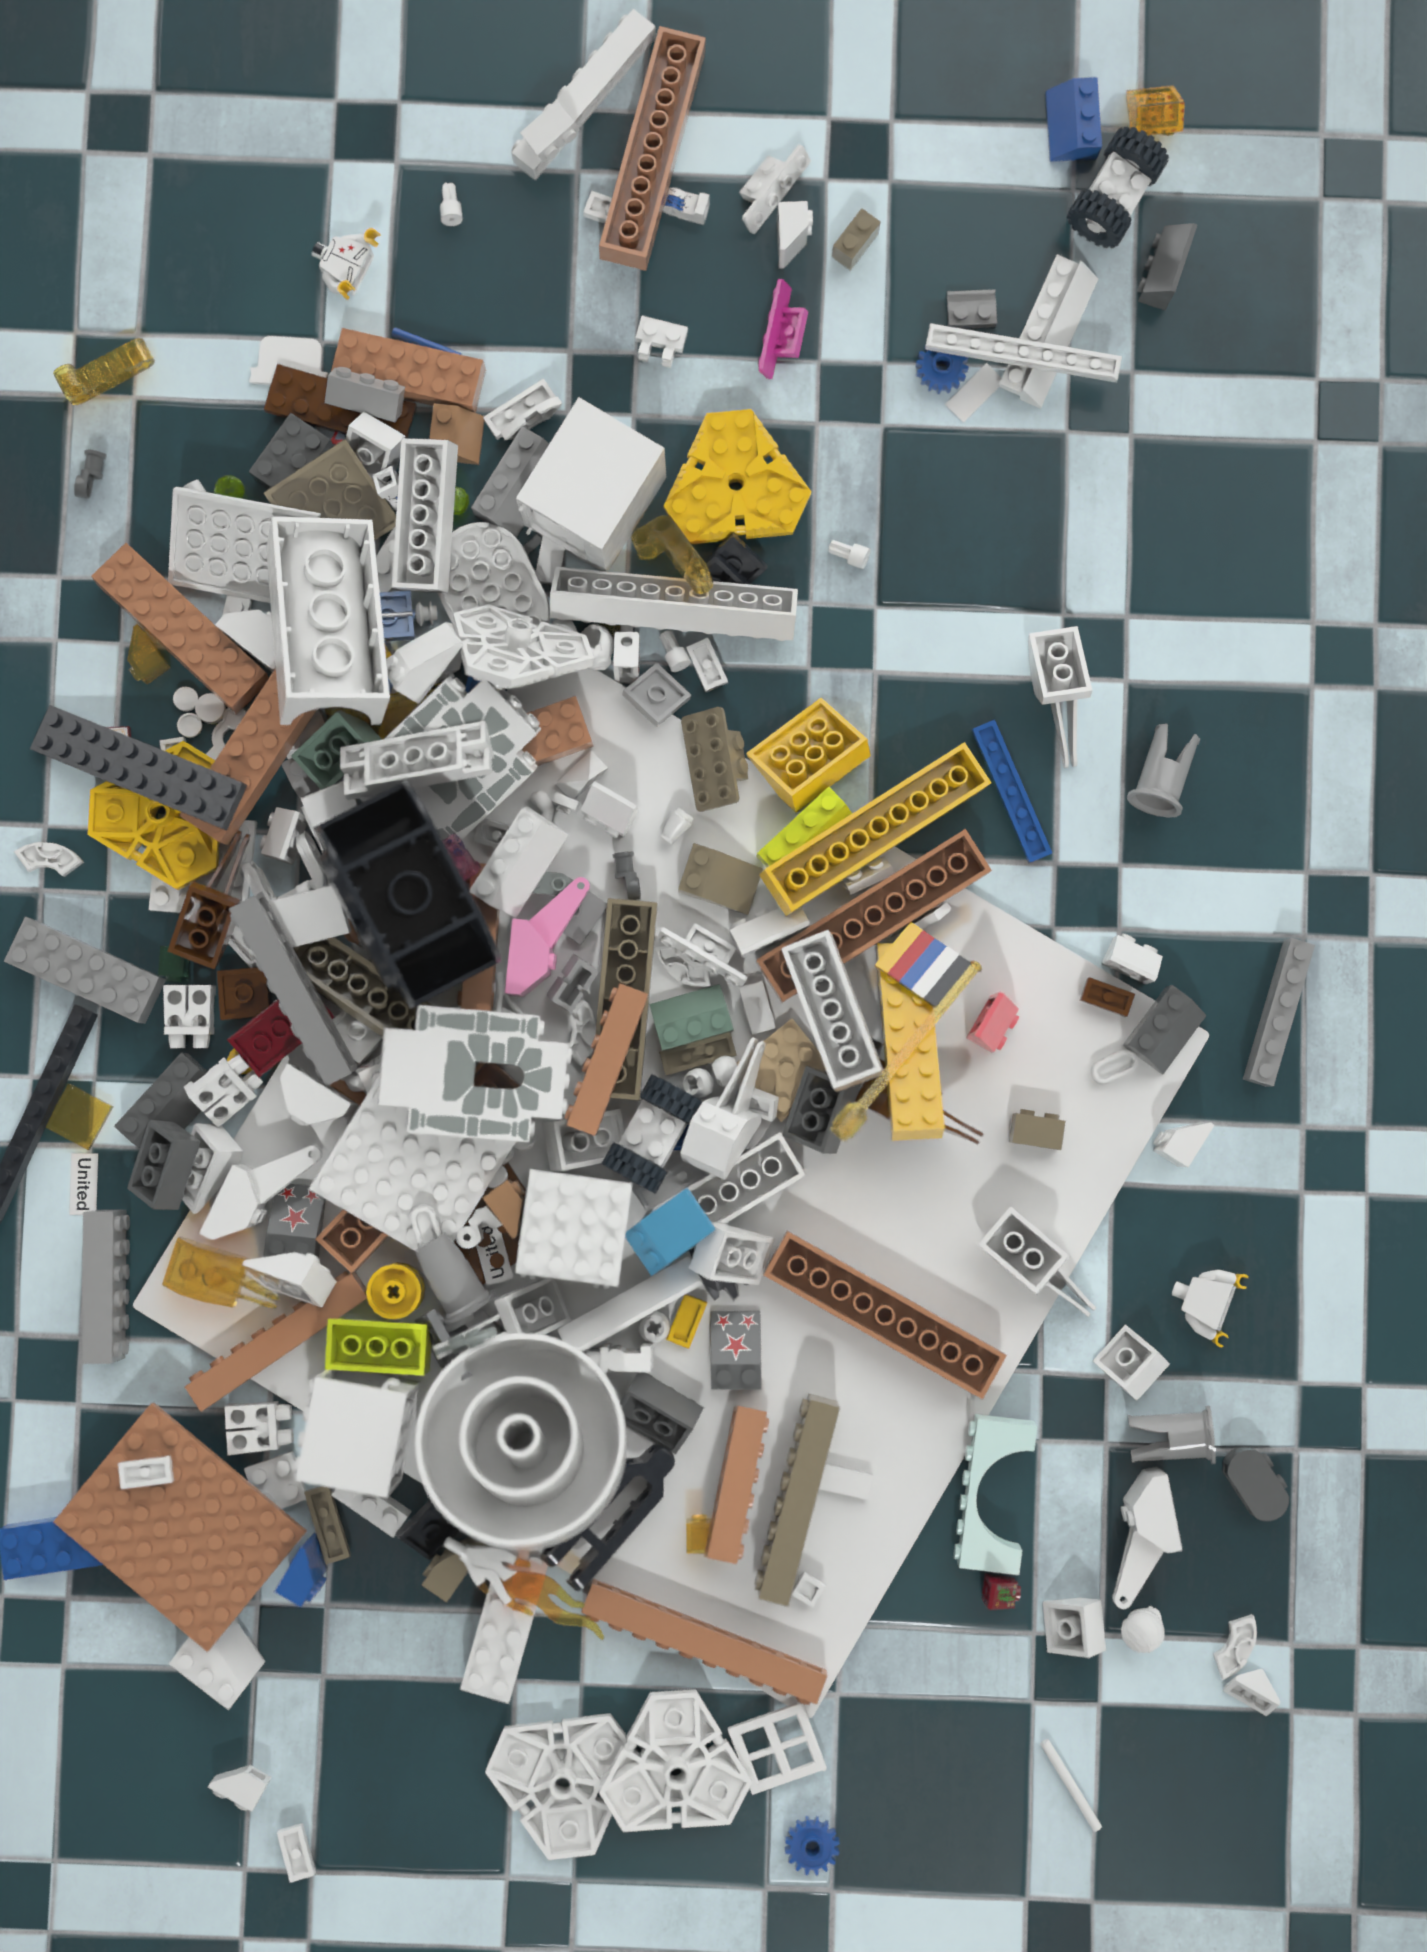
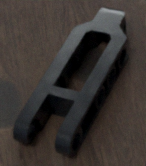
[540,1444,675,1591]

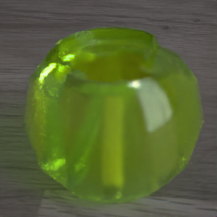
[214,475,245,499]
[453,486,470,515]

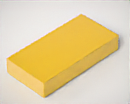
[666,1293,708,1349]

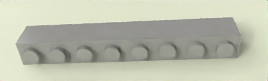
[229,892,358,1086]

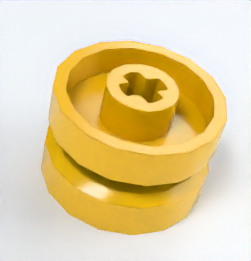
[366,1262,426,1320]

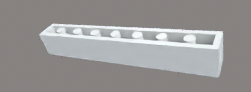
[511,9,656,180]

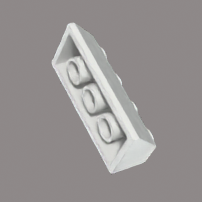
[469,807,569,918]

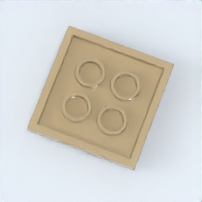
[737,1018,827,1122]

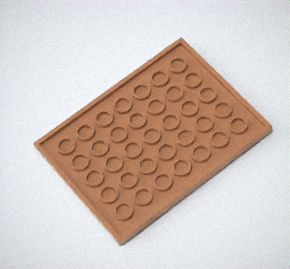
[53,1402,307,1652]

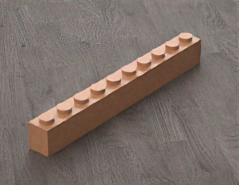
[581,1578,827,1705]

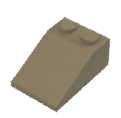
[678,843,763,915]
[422,1536,486,1602]

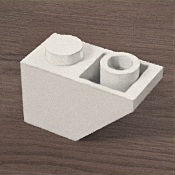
[208,1765,272,1812]

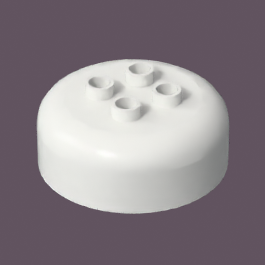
[415,1334,627,1550]

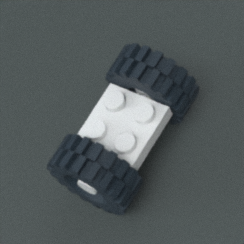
[1067,127,1169,249]
[601,1074,702,1194]

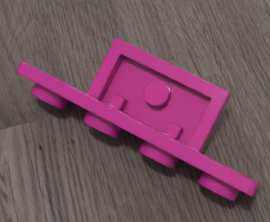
[758,279,808,379]

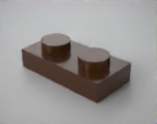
[1079,977,1135,1017]

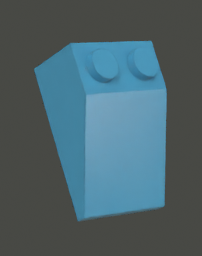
[625,1188,716,1276]

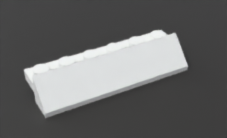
[998,255,1098,409]
[340,721,494,800]
[557,1256,703,1352]

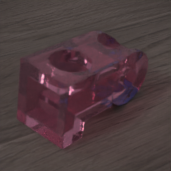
[443,833,482,881]

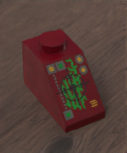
[981,1573,1021,1610]

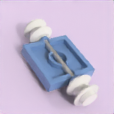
[379,591,438,642]

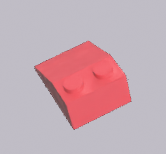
[966,992,1019,1053]

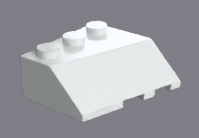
[169,1618,265,1710]

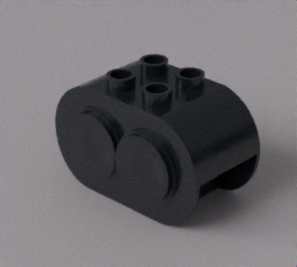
[313,781,501,1009]

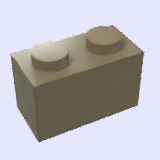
[831,208,881,271]
[1009,1109,1066,1150]

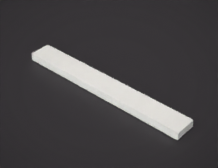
[925,323,1122,383]

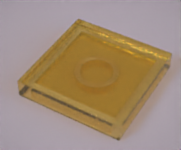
[46,1084,114,1150]

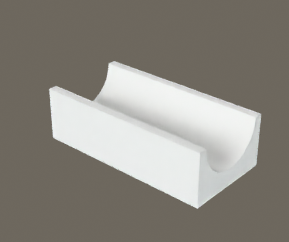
[266,517,390,725]

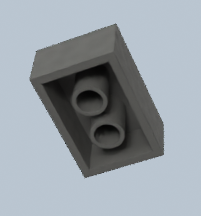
[249,413,334,489]
[127,1120,201,1210]

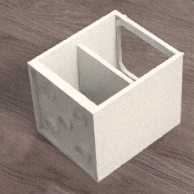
[516,397,666,572]

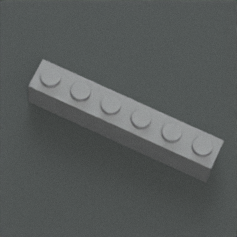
[1243,938,1315,1087]

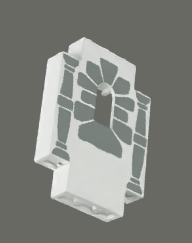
[360,676,541,850]
[377,1005,572,1142]

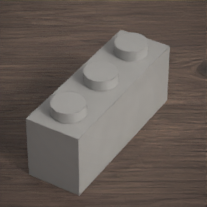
[325,367,405,422]

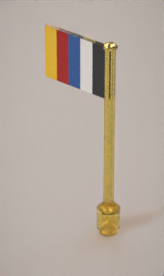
[831,922,982,1141]

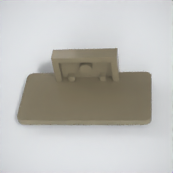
[681,707,748,812]

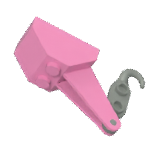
[505,872,590,997]

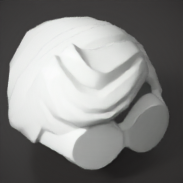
[581,624,614,670]
[1121,1606,1164,1653]

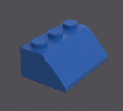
[1045,77,1102,162]
[274,1532,327,1608]

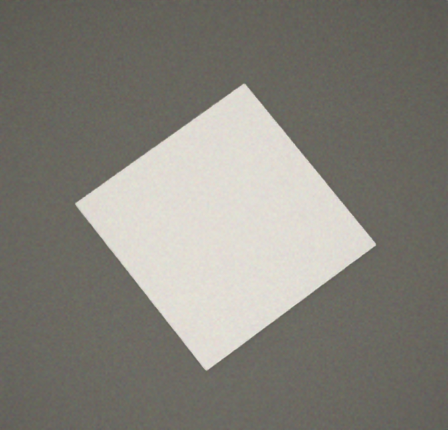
[133,668,1209,1718]

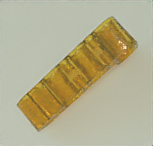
[53,338,155,405]
[631,515,713,594]

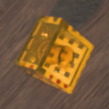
[1126,86,1185,136]

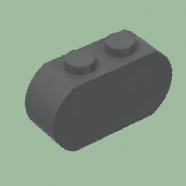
[1222,1446,1289,1521]

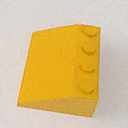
[746,698,871,813]

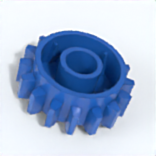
[915,345,969,394]
[785,1816,839,1876]

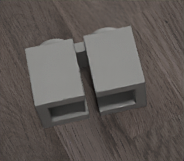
[546,954,599,1013]

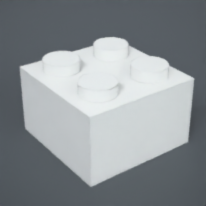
[346,412,405,482]

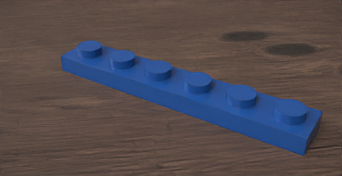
[971,720,1052,863]

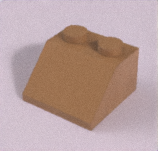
[429,403,485,465]
[483,1179,526,1239]

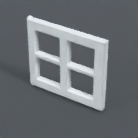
[728,1701,827,1795]

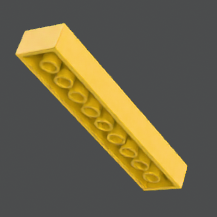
[759,742,991,916]

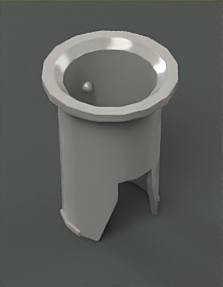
[1127,724,1200,817]
[415,1233,495,1325]
[1128,1406,1216,1464]

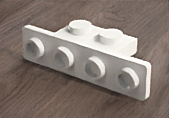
[739,145,811,234]
[658,923,748,987]

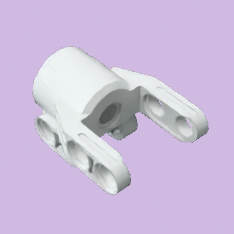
[242,831,329,901]

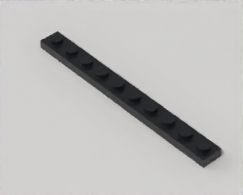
[0,1004,98,1224]

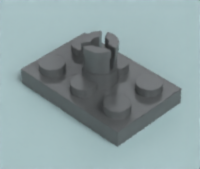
[414,1309,472,1381]

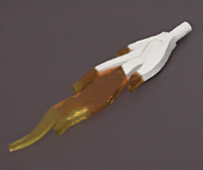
[444,1537,604,1640]

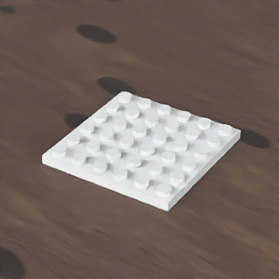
[309,1075,516,1252]

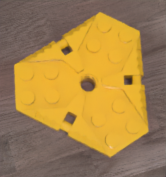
[664,409,811,544]
[88,741,220,890]

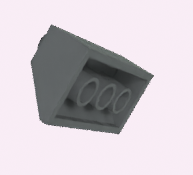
[114,1053,208,1148]

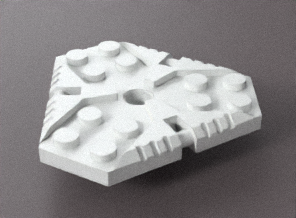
[452,605,594,688]
[598,1690,752,1832]
[485,1713,638,1860]

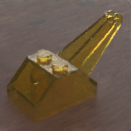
[162,1237,280,1309]

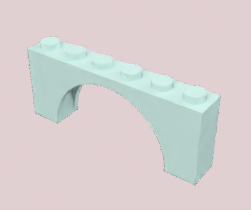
[953,1414,1037,1575]

